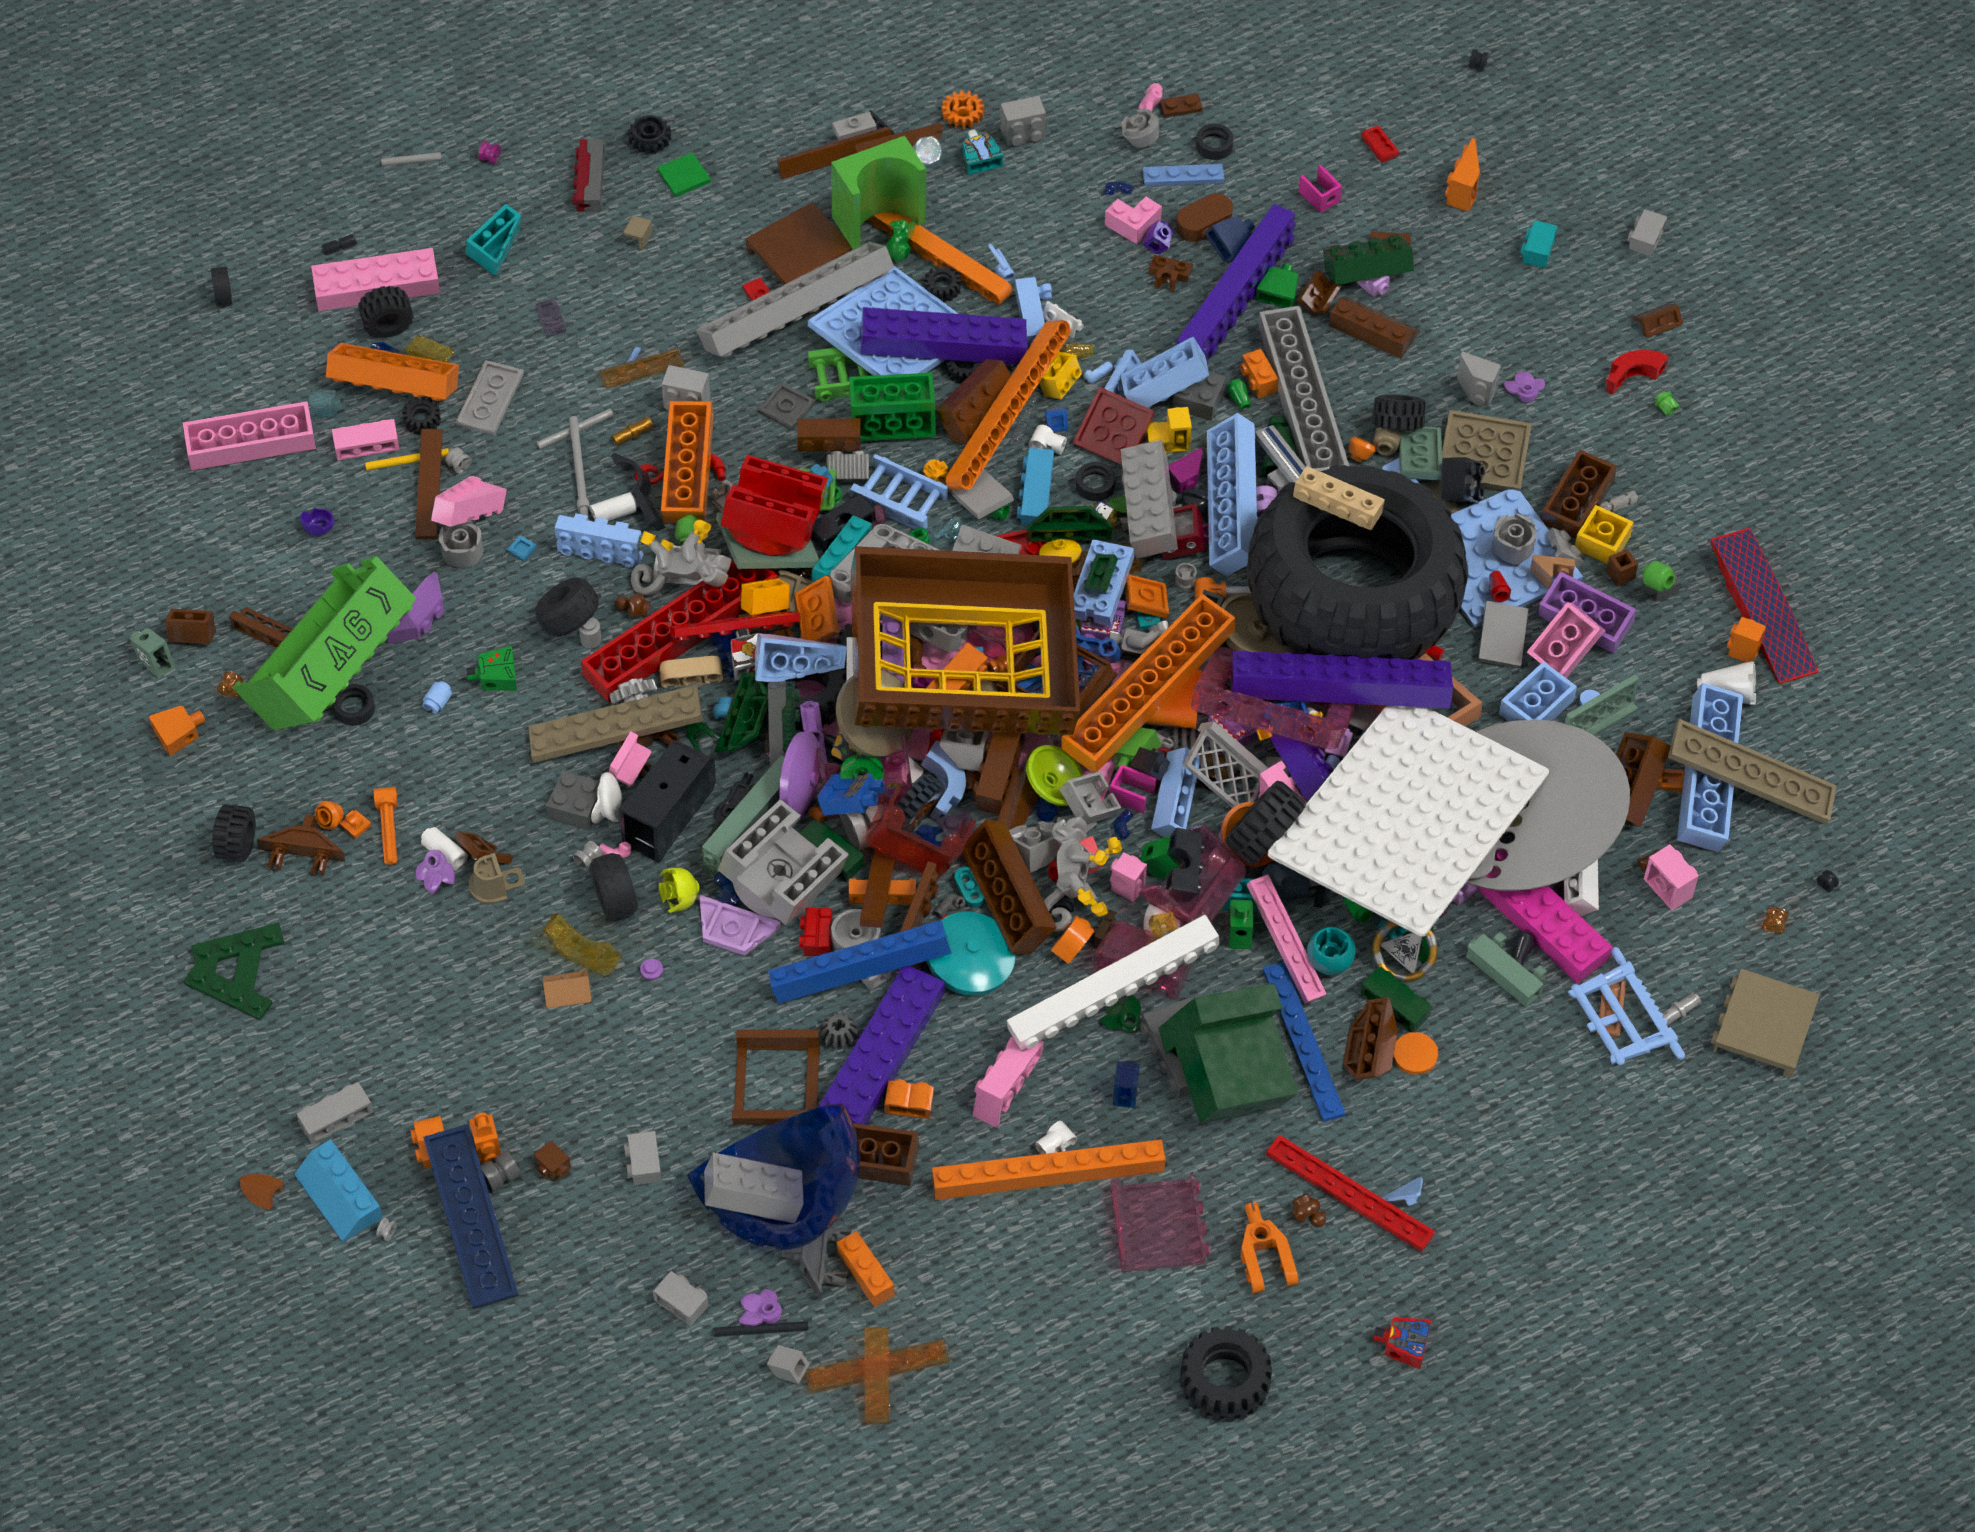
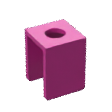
[1298,165,1342,213]
[1109,764,1156,814]

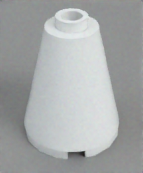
[1697,662,1756,705]

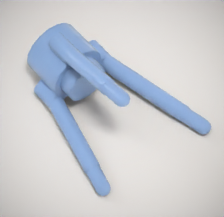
[988,244,1015,282]

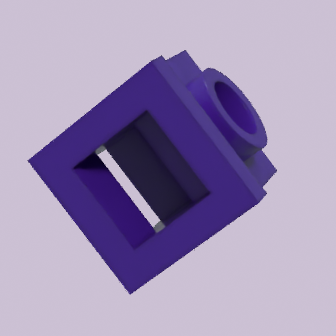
[1142,220,1174,255]

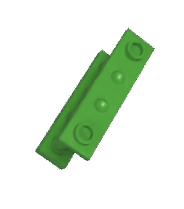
[808,348,868,402]

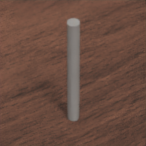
[536,409,613,449]

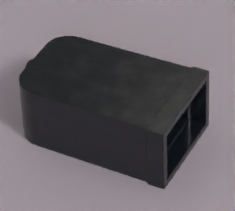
[619,740,716,863]

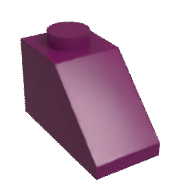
[1168,448,1203,494]

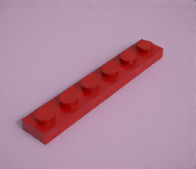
[669,611,800,640]

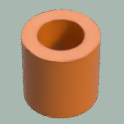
[808,805,828,823]

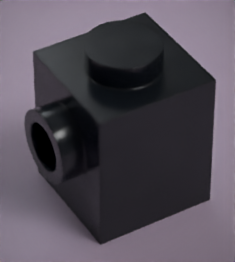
[1130,747,1170,781]

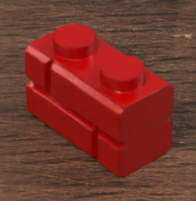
[799,907,832,956]

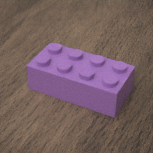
[1539,571,1636,654]

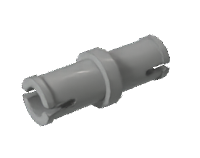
[1662,992,1701,1026]

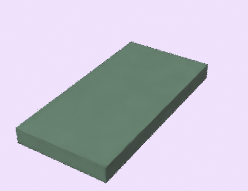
[1399,427,1442,480]

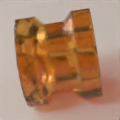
[217,672,244,698]
[1763,907,1788,934]

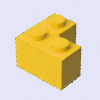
[1145,407,1192,453]

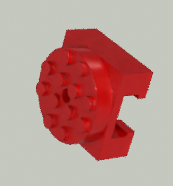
[721,455,828,556]

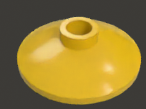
[1039,539,1082,563]

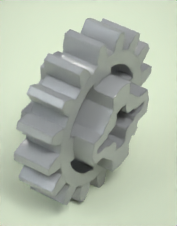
[610,678,657,705]

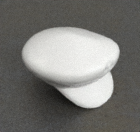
[591,772,622,824]

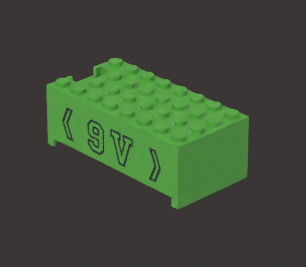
[232,556,417,730]

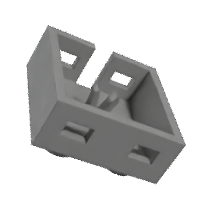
[1060,771,1121,824]

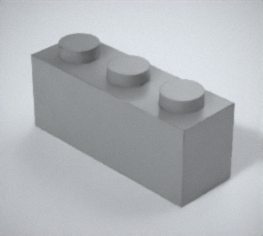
[297,1082,373,1144]

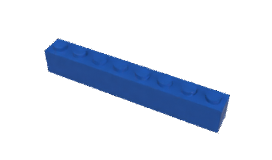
[768,920,952,1004]

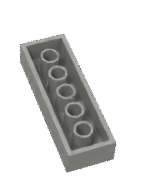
[1121,440,1178,558]

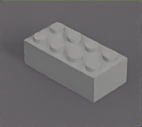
[704,1153,803,1223]

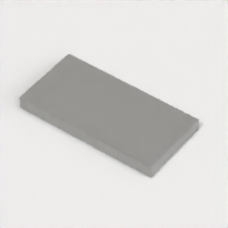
[455,360,524,436]

